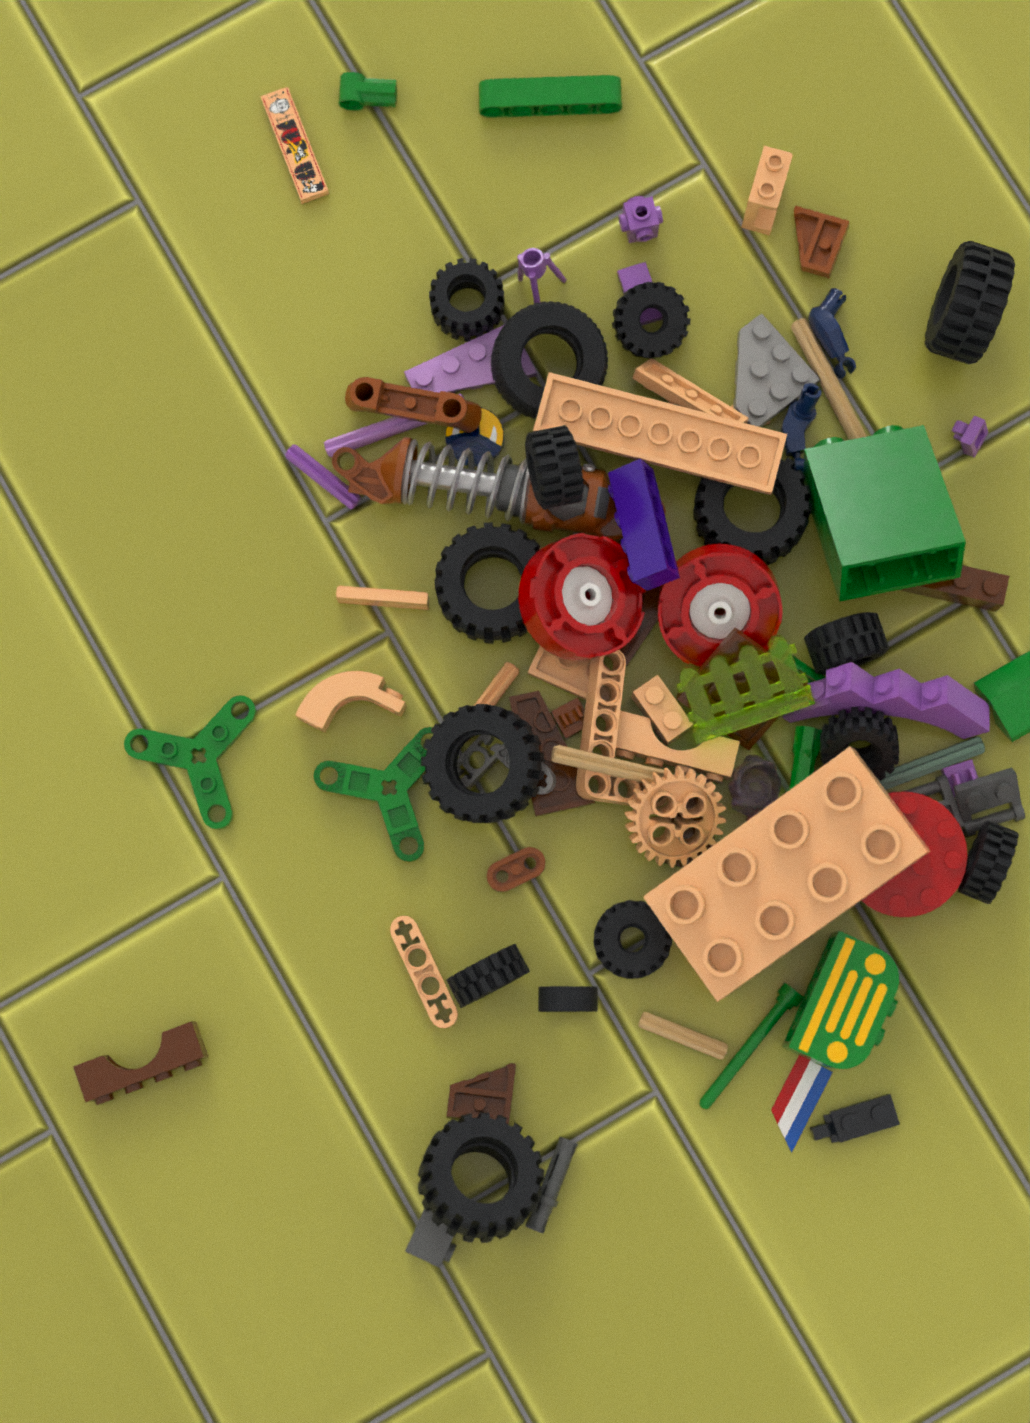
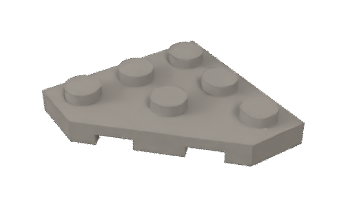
[733,313,820,427]

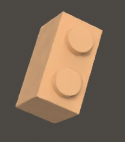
[631,675,694,746]

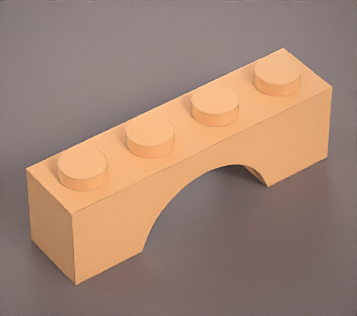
[615,710,740,783]

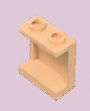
[741,146,793,235]

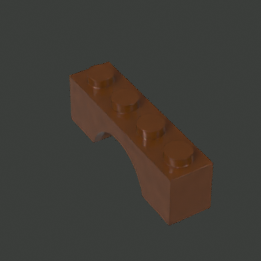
[73,1021,209,1106]

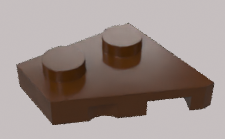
[446,1063,516,1125]

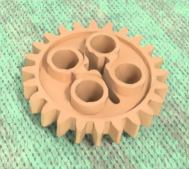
[625,767,726,868]

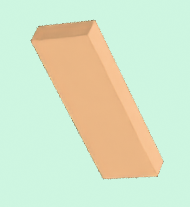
[336,586,429,610]

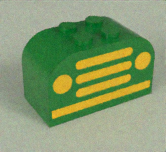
[781,931,899,1069]

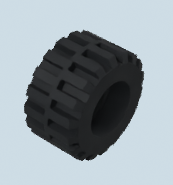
[429,258,504,341]
[525,425,584,510]
[804,612,889,675]

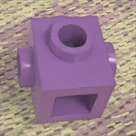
[618,196,663,243]

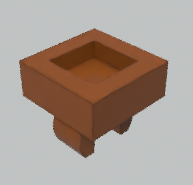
[551,697,585,740]

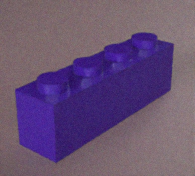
[608,459,680,591]

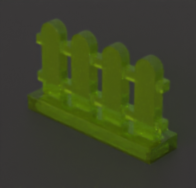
[676,635,815,744]

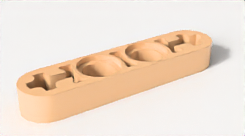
[390,916,458,1028]

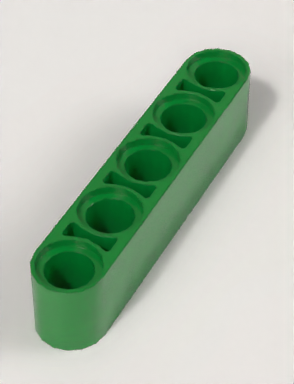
[478,75,622,118]

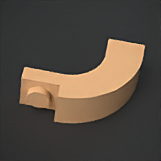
[295,671,407,733]

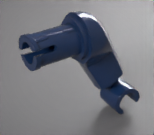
[808,288,856,379]
[780,383,822,472]

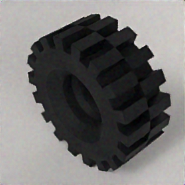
[612,282,691,358]
[820,707,900,781]
[958,820,1019,904]
[593,900,672,979]
[446,943,530,1008]

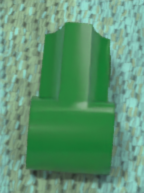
[338,72,397,111]

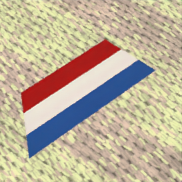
[771,1055,833,1153]

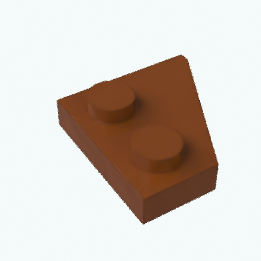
[794,205,850,279]

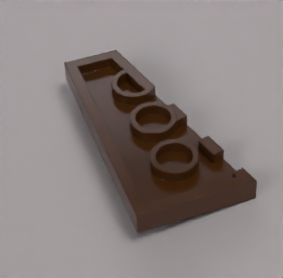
[509,690,596,817]

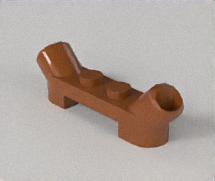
[345,377,482,433]

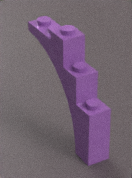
[783,662,990,739]

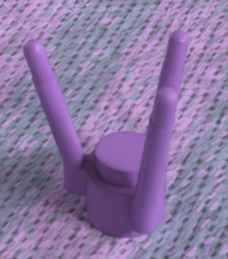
[517,248,566,303]

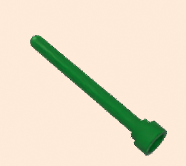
[699,982,804,1109]

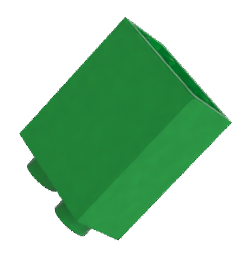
[803,425,966,602]

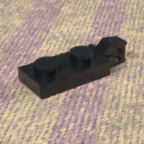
[809,1094,900,1143]

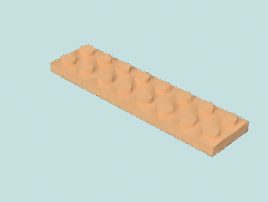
[533,372,787,495]

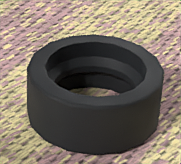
[538,986,598,1012]

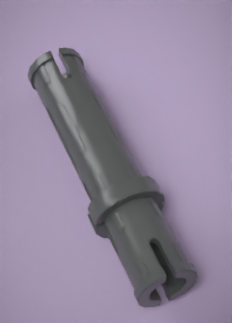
[525,1137,578,1234]

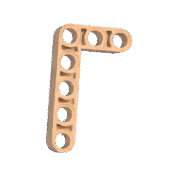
[576,650,668,807]

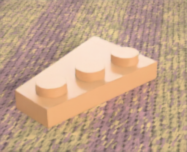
[528,646,611,701]

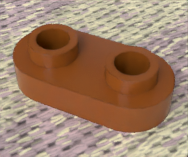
[487,847,545,892]

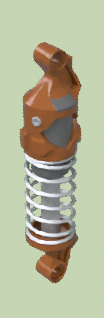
[332,437,666,540]

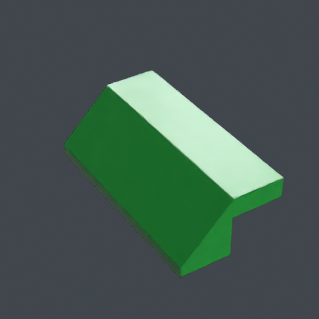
[973,651,1030,742]

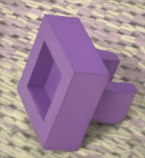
[951,416,988,458]
[941,759,978,798]

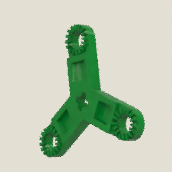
[124,695,257,830]
[314,727,434,862]

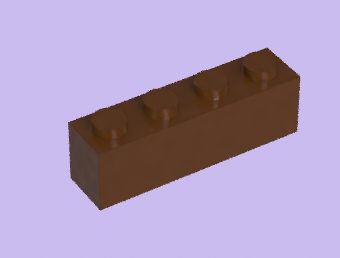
[901,565,1010,612]

